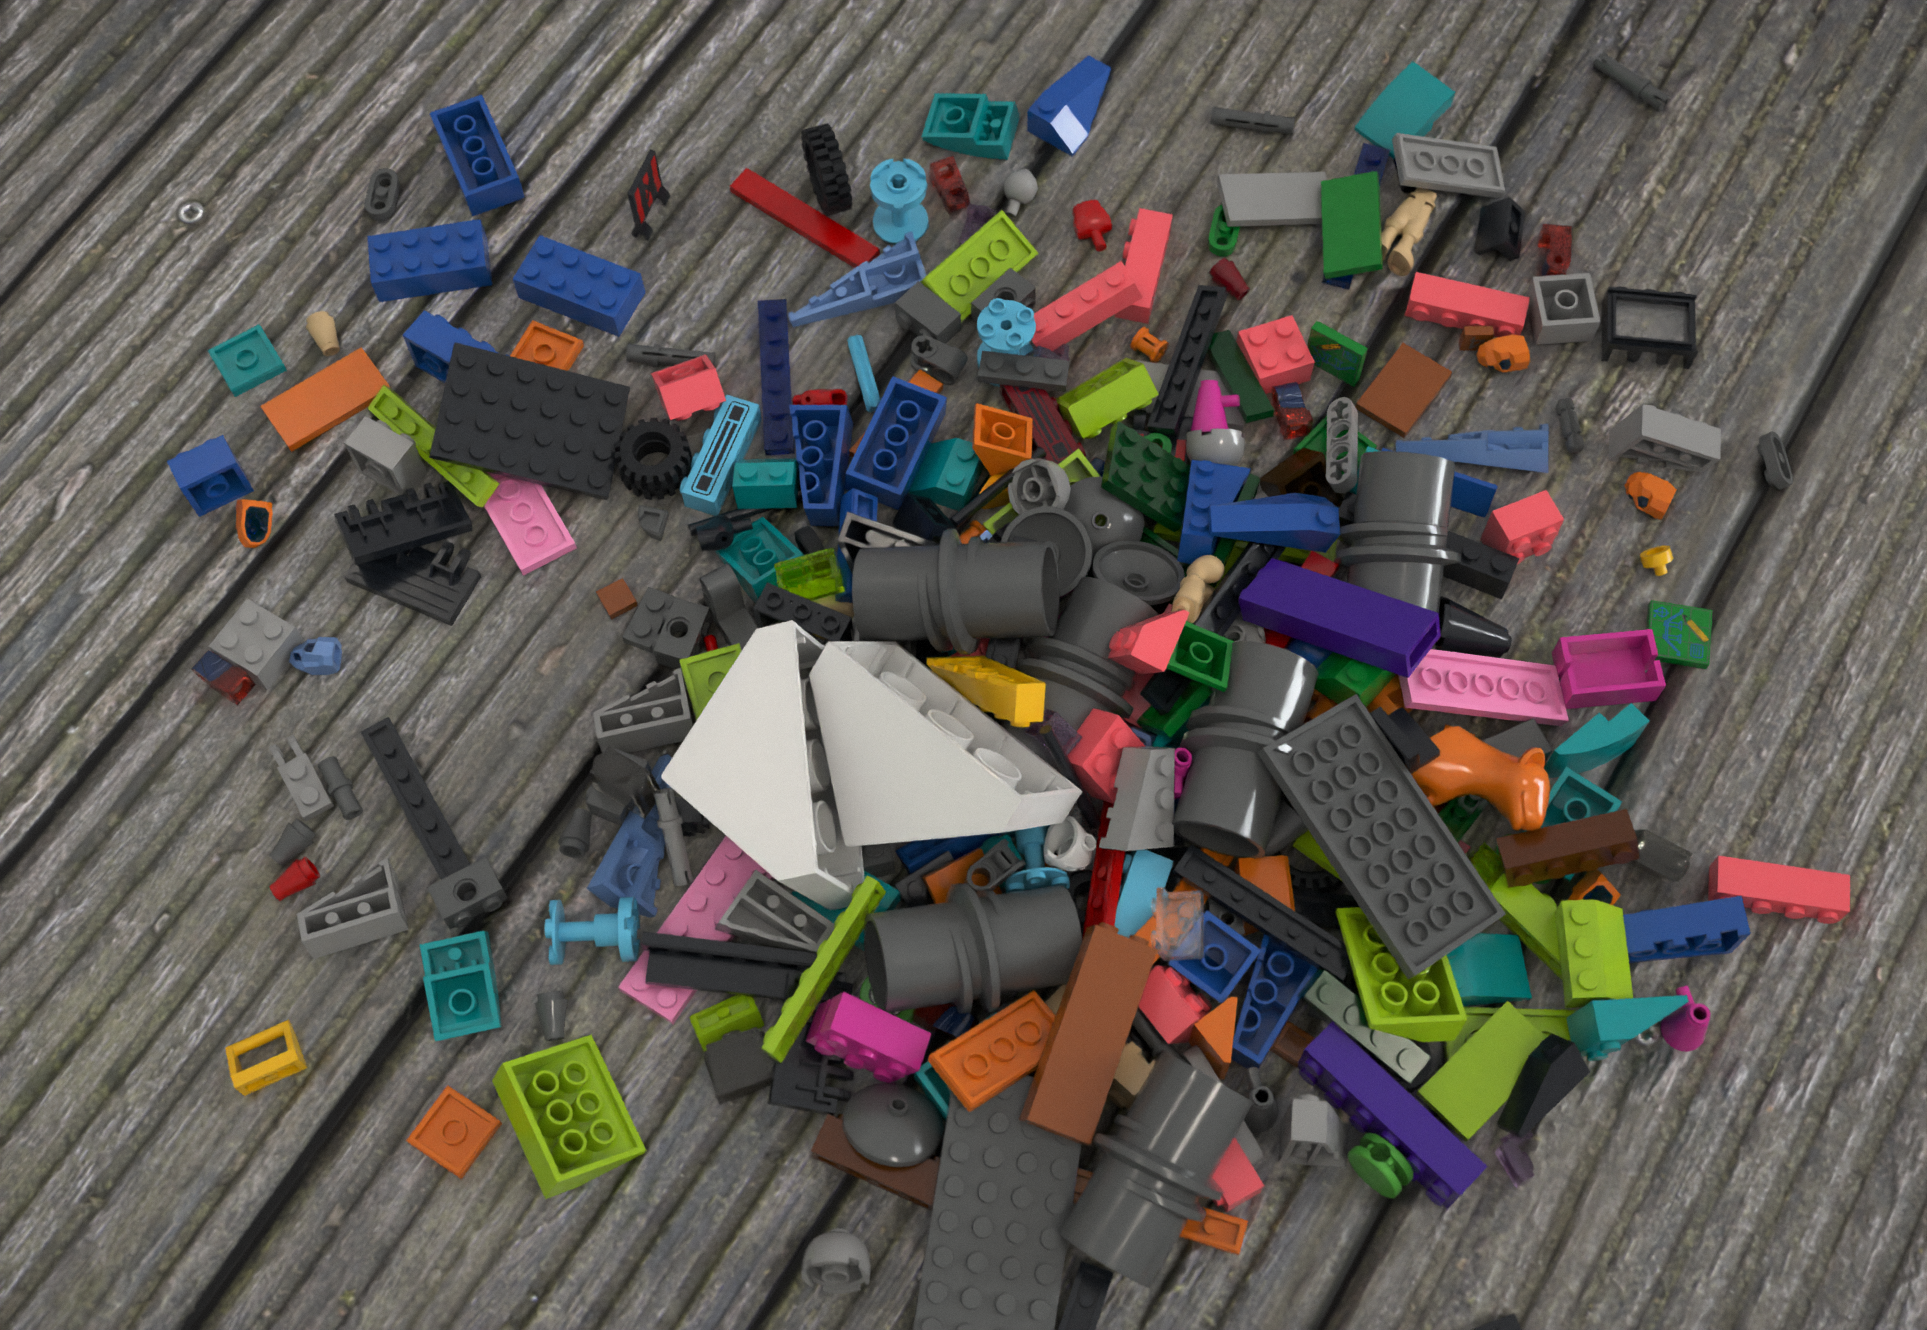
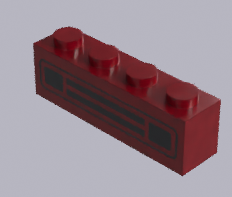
[999,384,1086,464]

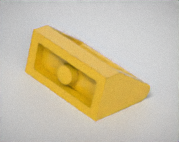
[225,1020,307,1096]

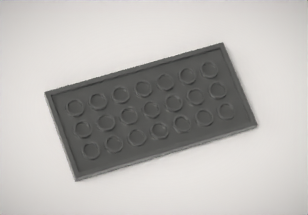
[1258,694,1506,980]
[912,1076,1081,1330]

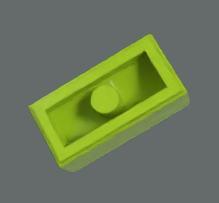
[689,995,764,1052]

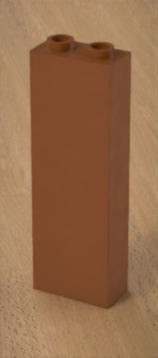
[1019,922,1157,1145]

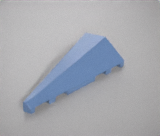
[788,231,926,327]
[1396,424,1549,473]
[587,754,672,918]

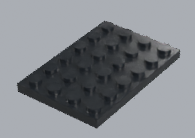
[429,342,630,500]

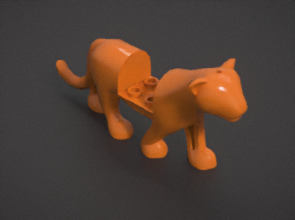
[1304,674,1550,831]

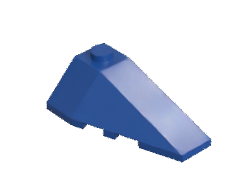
[1027,55,1111,157]
[1208,493,1340,553]

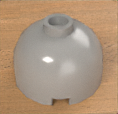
[1186,429,1245,466]
[1008,458,1071,515]
[801,1228,871,1294]

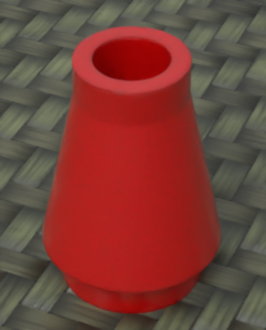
[269,857,320,901]

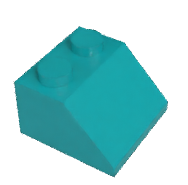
[909,438,984,511]
[732,458,800,509]

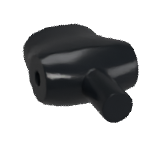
[696,515,753,551]

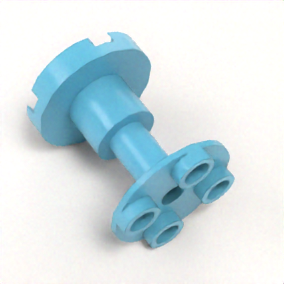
[870,158,929,245]
[977,298,1036,387]
[1002,825,1070,893]
[545,897,640,965]

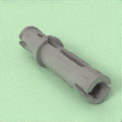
[653,788,694,886]

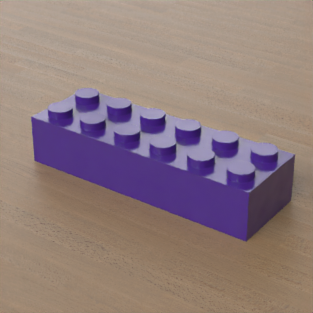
[1298,1022,1488,1209]

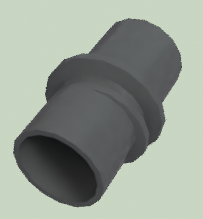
[1334,451,1461,649]
[852,529,1060,655]
[1000,577,1159,774]
[1172,641,1319,859]
[864,883,1082,1014]
[1060,1050,1253,1288]

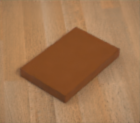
[1355,343,1452,438]

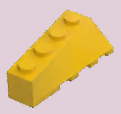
[927,655,1046,727]

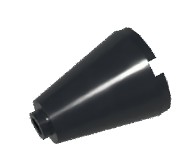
[1435,596,1512,658]

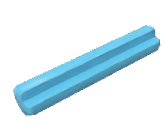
[847,335,881,413]

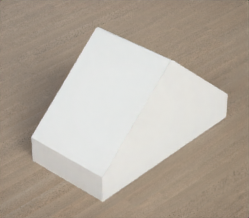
[662,620,865,910]
[809,641,1082,847]

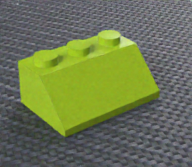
[1055,358,1159,439]
[1555,900,1633,1008]

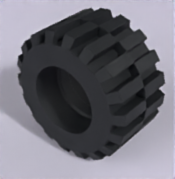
[615,418,692,500]

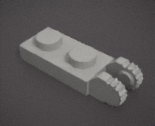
[269,735,334,821]

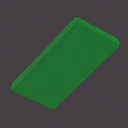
[1321,171,1383,279]

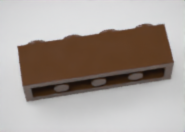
[1496,809,1639,888]
[811,1114,940,1211]

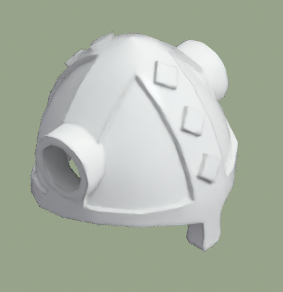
[1044,815,1096,872]

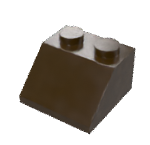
[1259,448,1344,507]

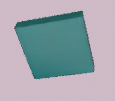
[207,324,287,397]

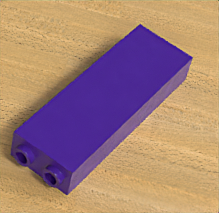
[1239,558,1441,678]

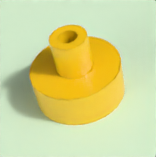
[1640,545,1673,576]

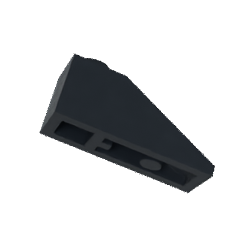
[1497,1033,1590,1139]

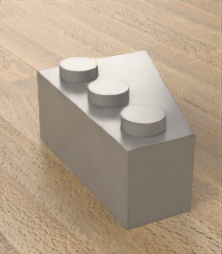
[1608,404,1721,472]
[593,667,694,758]
[1099,746,1175,851]
[297,858,409,959]
[715,870,835,953]
[1279,1095,1348,1169]

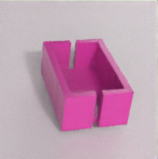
[1552,629,1666,709]
[806,992,932,1083]

